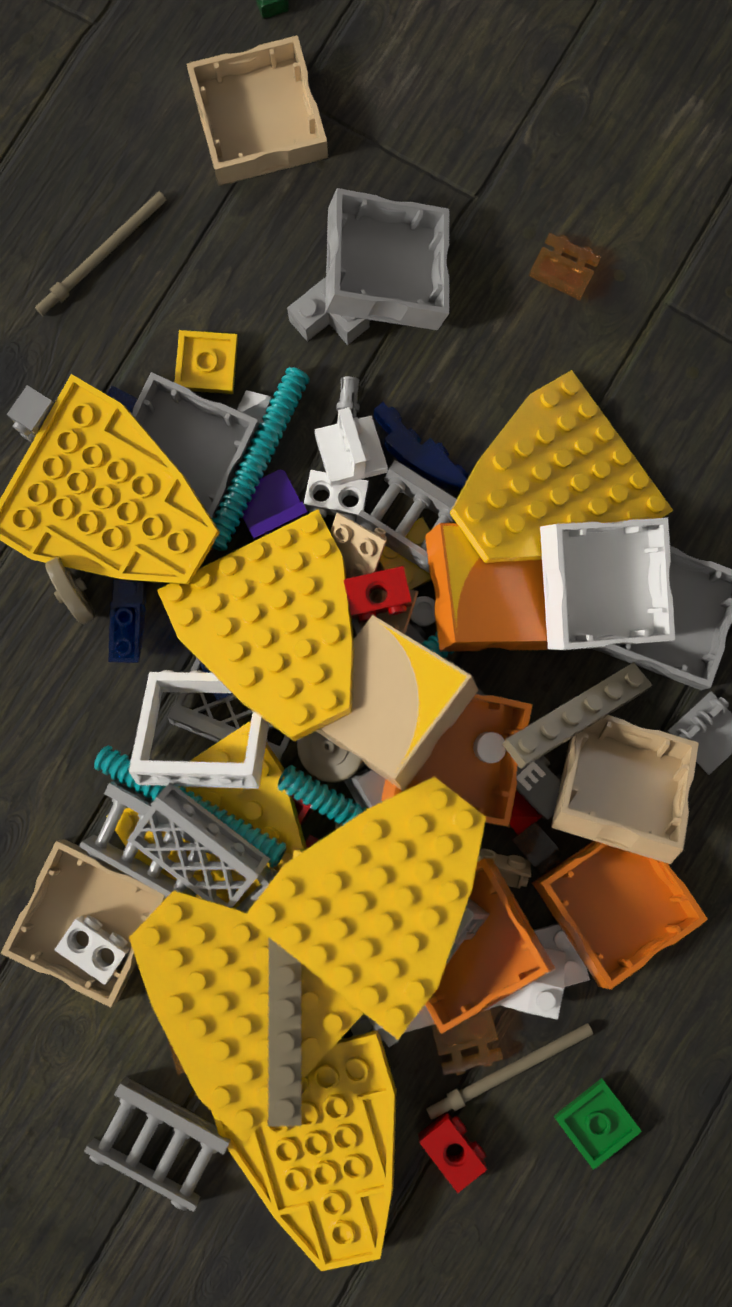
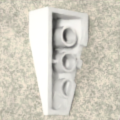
[496,947,565,1020]

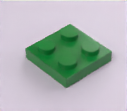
[554,1078,642,1170]

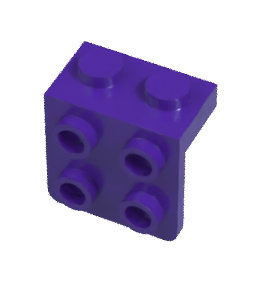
[242,470,308,541]

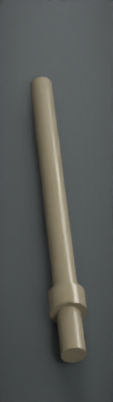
[35,191,166,316]
[426,1023,593,1120]

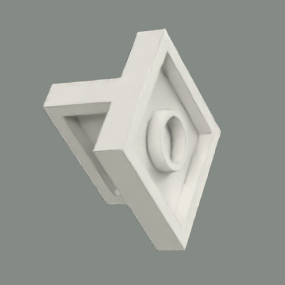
[315,407,388,487]

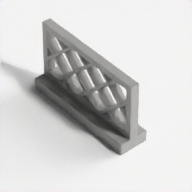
[167,658,290,763]
[127,782,270,908]

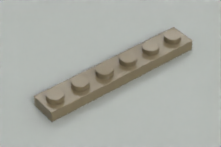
[502,662,652,769]
[268,938,301,1126]

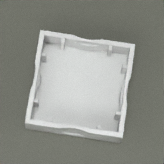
[540,518,675,650]

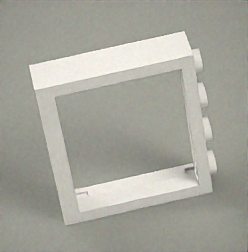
[129,670,269,789]

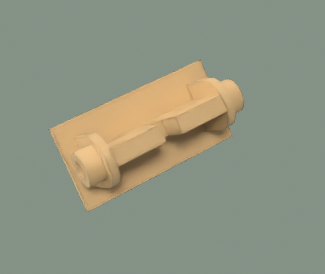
[477,849,531,889]

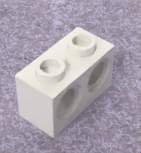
[304,470,369,522]
[55,915,130,985]

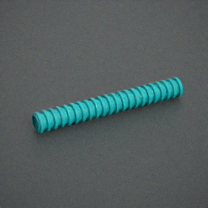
[212,367,310,551]
[94,745,286,868]
[277,765,367,825]

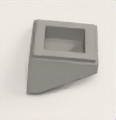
[237,390,272,423]

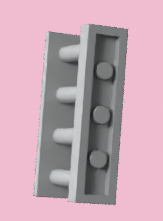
[355,460,457,573]
[79,779,212,898]
[84,1077,231,1212]

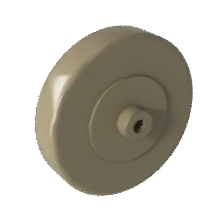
[45,557,96,625]
[297,731,366,783]

